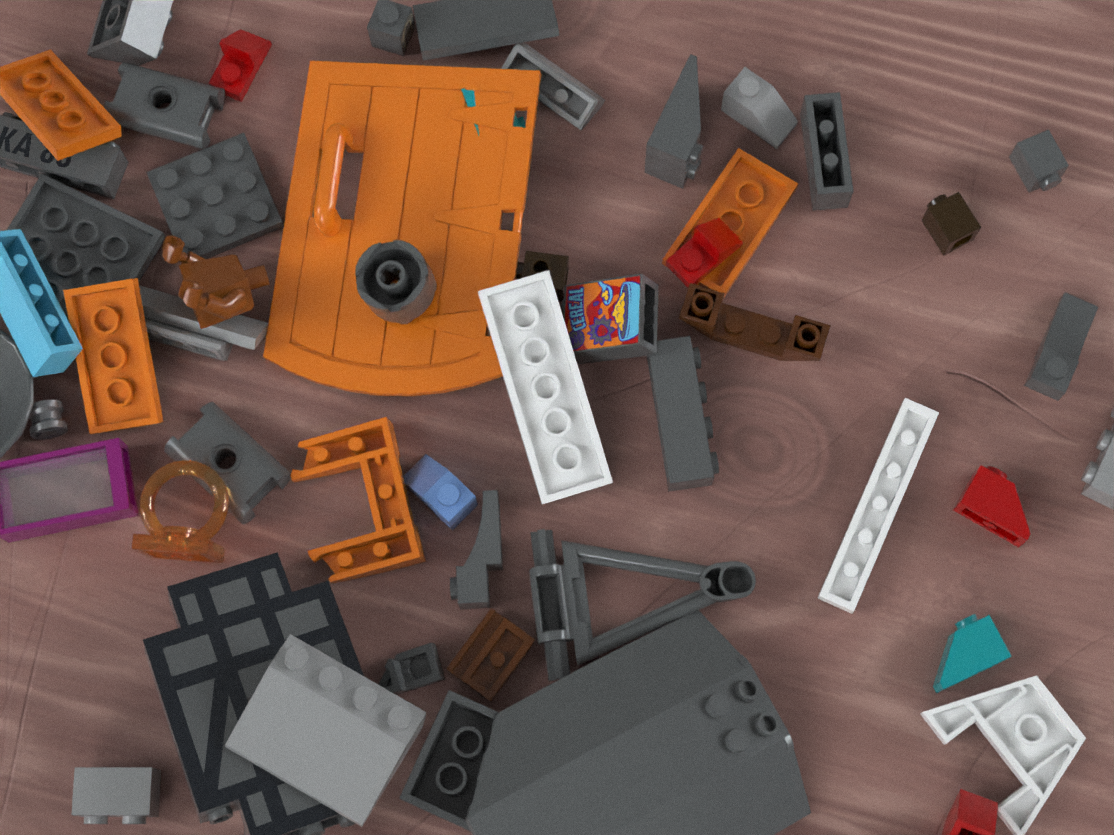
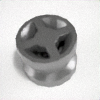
[29,399,68,440]

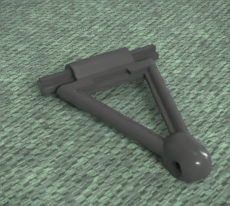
[529,529,756,682]

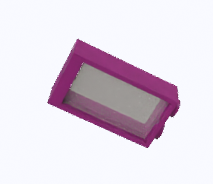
[0,438,139,543]

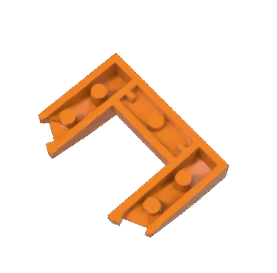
[291,417,426,583]

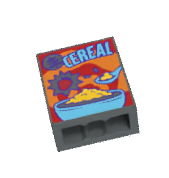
[561,274,659,364]

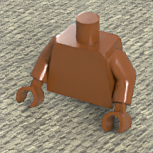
[162,235,270,329]

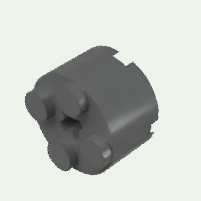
[355,240,437,324]

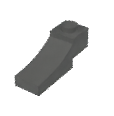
[1024,292,1098,401]
[450,490,503,610]

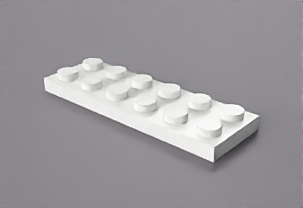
[478,270,613,504]

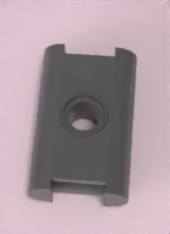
[104,62,225,149]
[164,402,291,524]

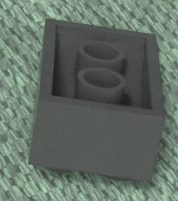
[644,54,704,189]

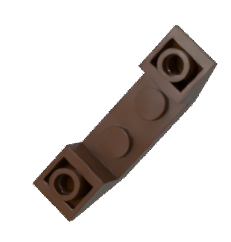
[679,283,831,361]

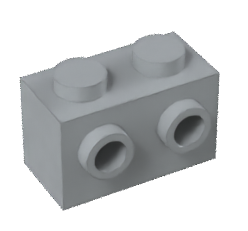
[71,767,161,824]

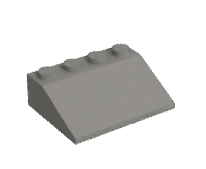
[225,634,427,827]

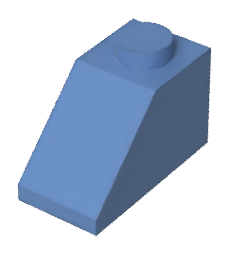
[403,454,478,531]

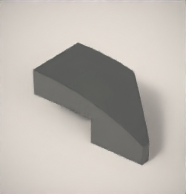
[378,643,446,695]

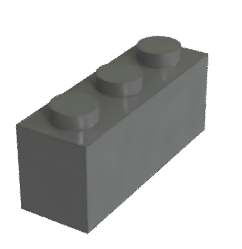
[800,92,854,211]

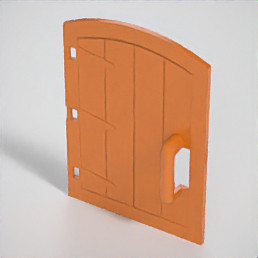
[263,61,541,396]

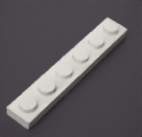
[818,398,939,614]

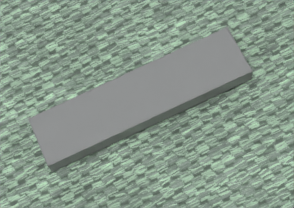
[139,285,269,350]

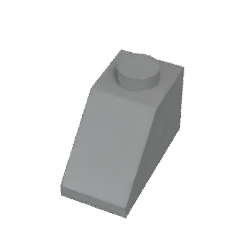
[721,67,798,149]

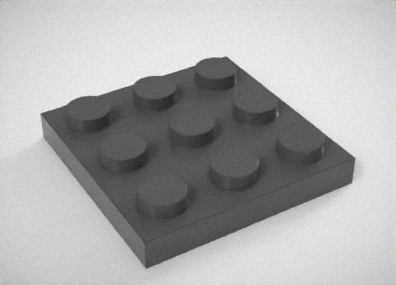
[146,133,284,259]

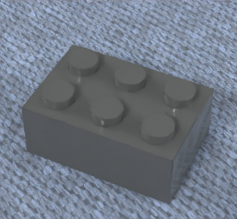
[399,690,499,832]

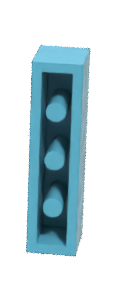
[0,229,83,377]

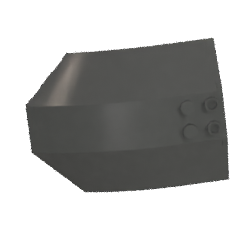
[465,610,811,835]

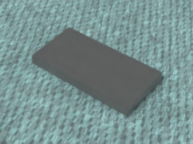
[413,0,559,61]

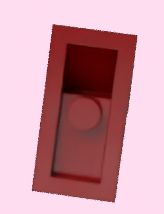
[208,29,272,102]
[666,217,743,288]

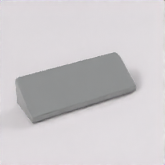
[501,43,606,130]
[145,318,233,361]

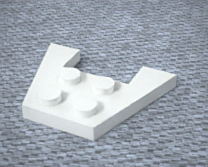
[920,675,1086,835]

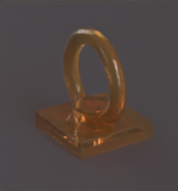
[132,460,229,563]

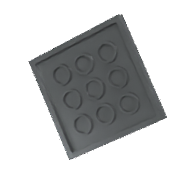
[7,174,166,321]

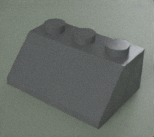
[87,0,173,66]

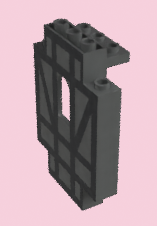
[143,552,364,835]

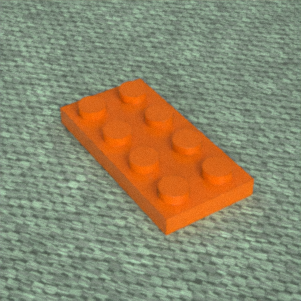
[0,49,122,161]
[662,148,799,298]
[63,278,164,434]

